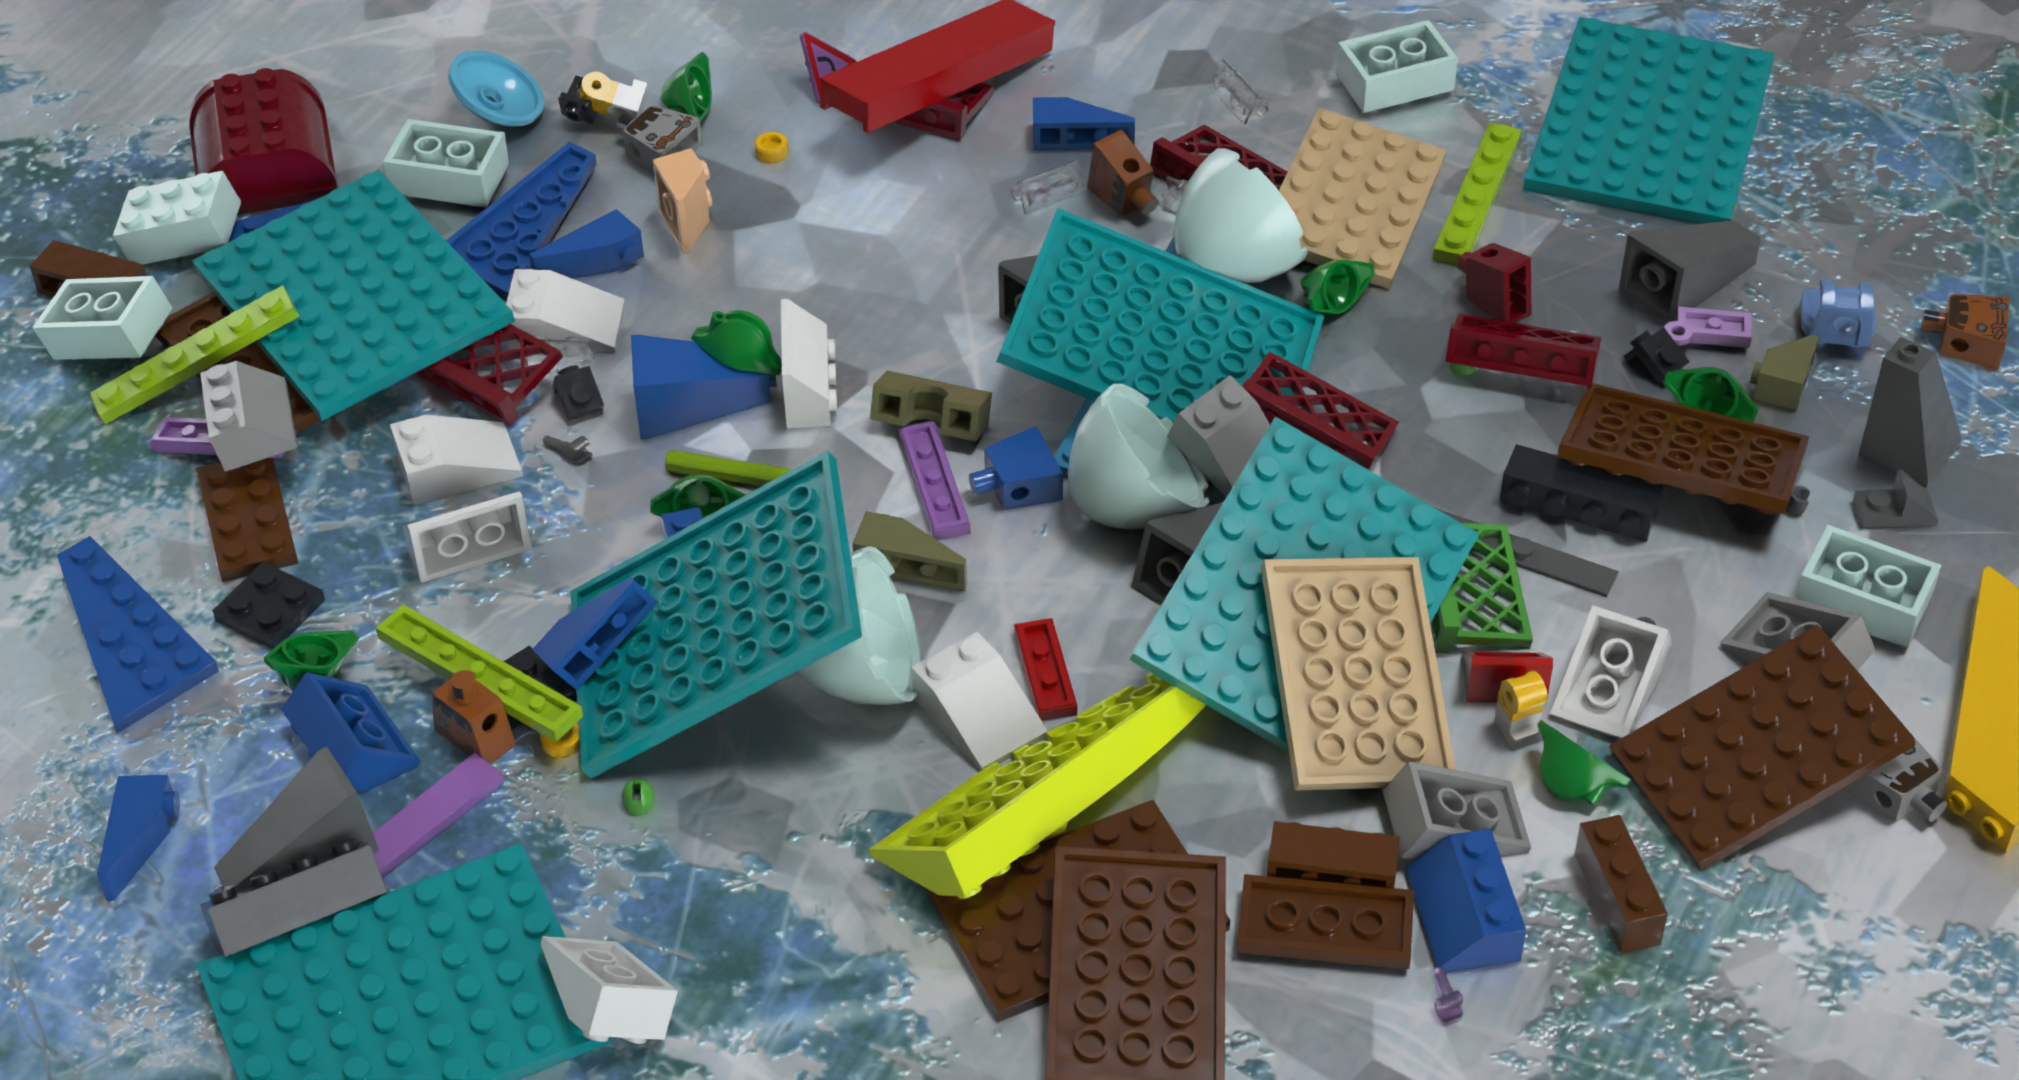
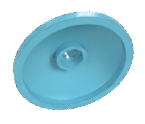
[448,51,544,127]

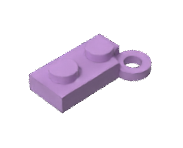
[1664,306,1752,348]

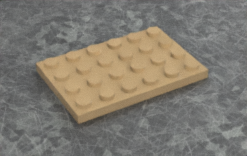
[1279,107,1447,289]
[1261,557,1456,791]

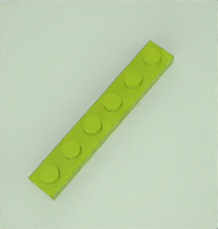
[1433,122,1522,265]
[90,285,299,424]
[376,604,583,742]

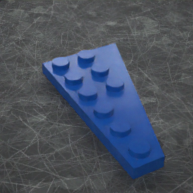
[446,142,597,301]
[57,536,219,734]

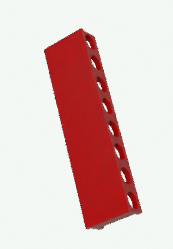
[819,0,1056,133]

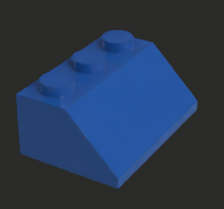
[281,672,421,793]
[1405,829,1526,973]

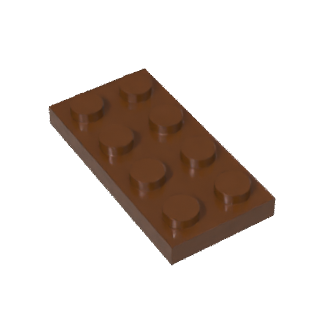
[196,458,299,582]
[1237,874,1414,969]

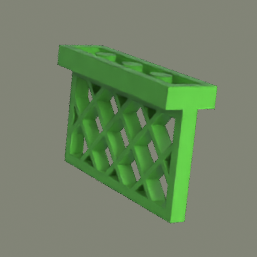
[1430,523,1533,653]

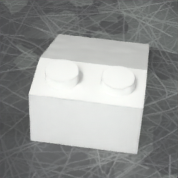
[506,269,625,353]
[390,415,523,505]
[1550,605,1673,739]
[911,631,1048,771]
[540,936,678,1044]

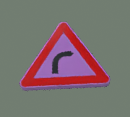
[800,32,857,104]

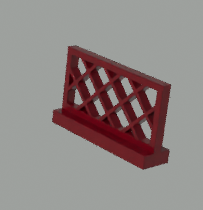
[894,83,993,140]
[1150,125,1288,191]
[1445,314,1602,387]
[415,324,563,426]
[1242,351,1399,470]

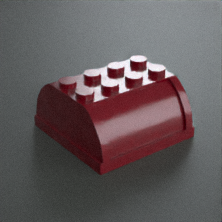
[189,68,338,215]

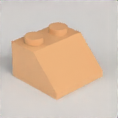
[653,148,713,254]

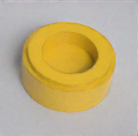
[754,132,789,163]
[540,723,580,758]

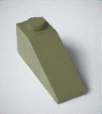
[852,511,967,591]

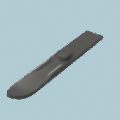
[1436,508,1619,597]

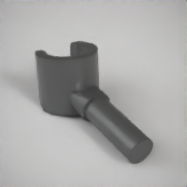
[543,435,593,465]
[1786,486,1810,516]

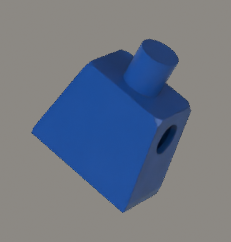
[969,426,1063,509]

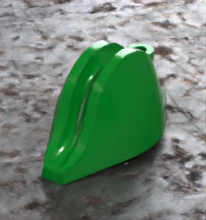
[660,52,712,122]
[1300,260,1375,314]
[691,310,782,376]
[1663,367,1758,422]
[650,475,746,519]
[264,630,359,692]
[1537,719,1631,806]

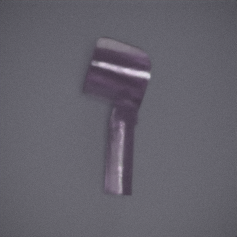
[1434,967,1463,1023]

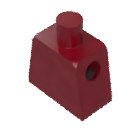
[1457,243,1532,323]

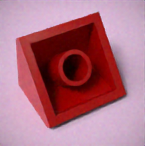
[1463,651,1553,702]

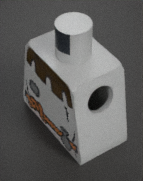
[616,105,702,174]
[1843,739,1947,821]

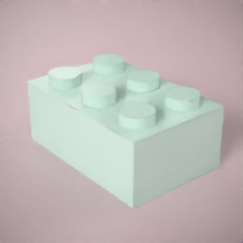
[1336,20,1458,113]
[383,119,509,208]
[113,171,241,265]
[33,276,173,360]
[1796,524,1941,648]

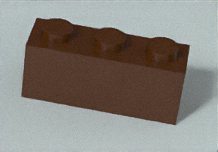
[29,240,147,297]
[1574,815,1668,953]
[1267,821,1400,888]

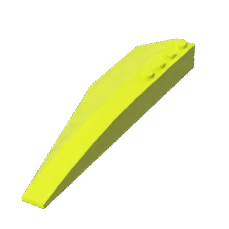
[868,673,1206,899]

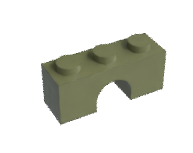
[870,370,992,442]

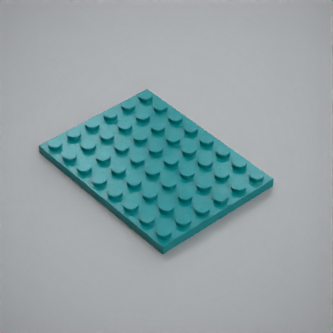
[1523,17,1775,224]
[192,169,515,421]
[996,208,1324,423]
[1129,417,1479,753]
[570,450,862,779]
[195,843,612,1080]

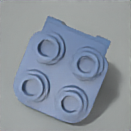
[1800,279,1877,347]

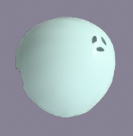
[1174,148,1307,284]
[1068,384,1209,530]
[796,546,921,705]

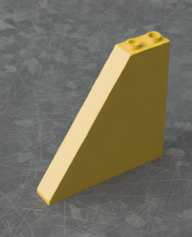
[1942,566,2019,852]

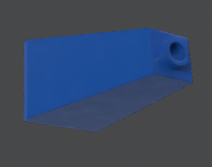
[631,335,777,439]

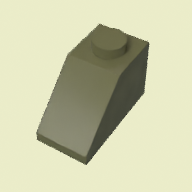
[1750,335,1819,411]

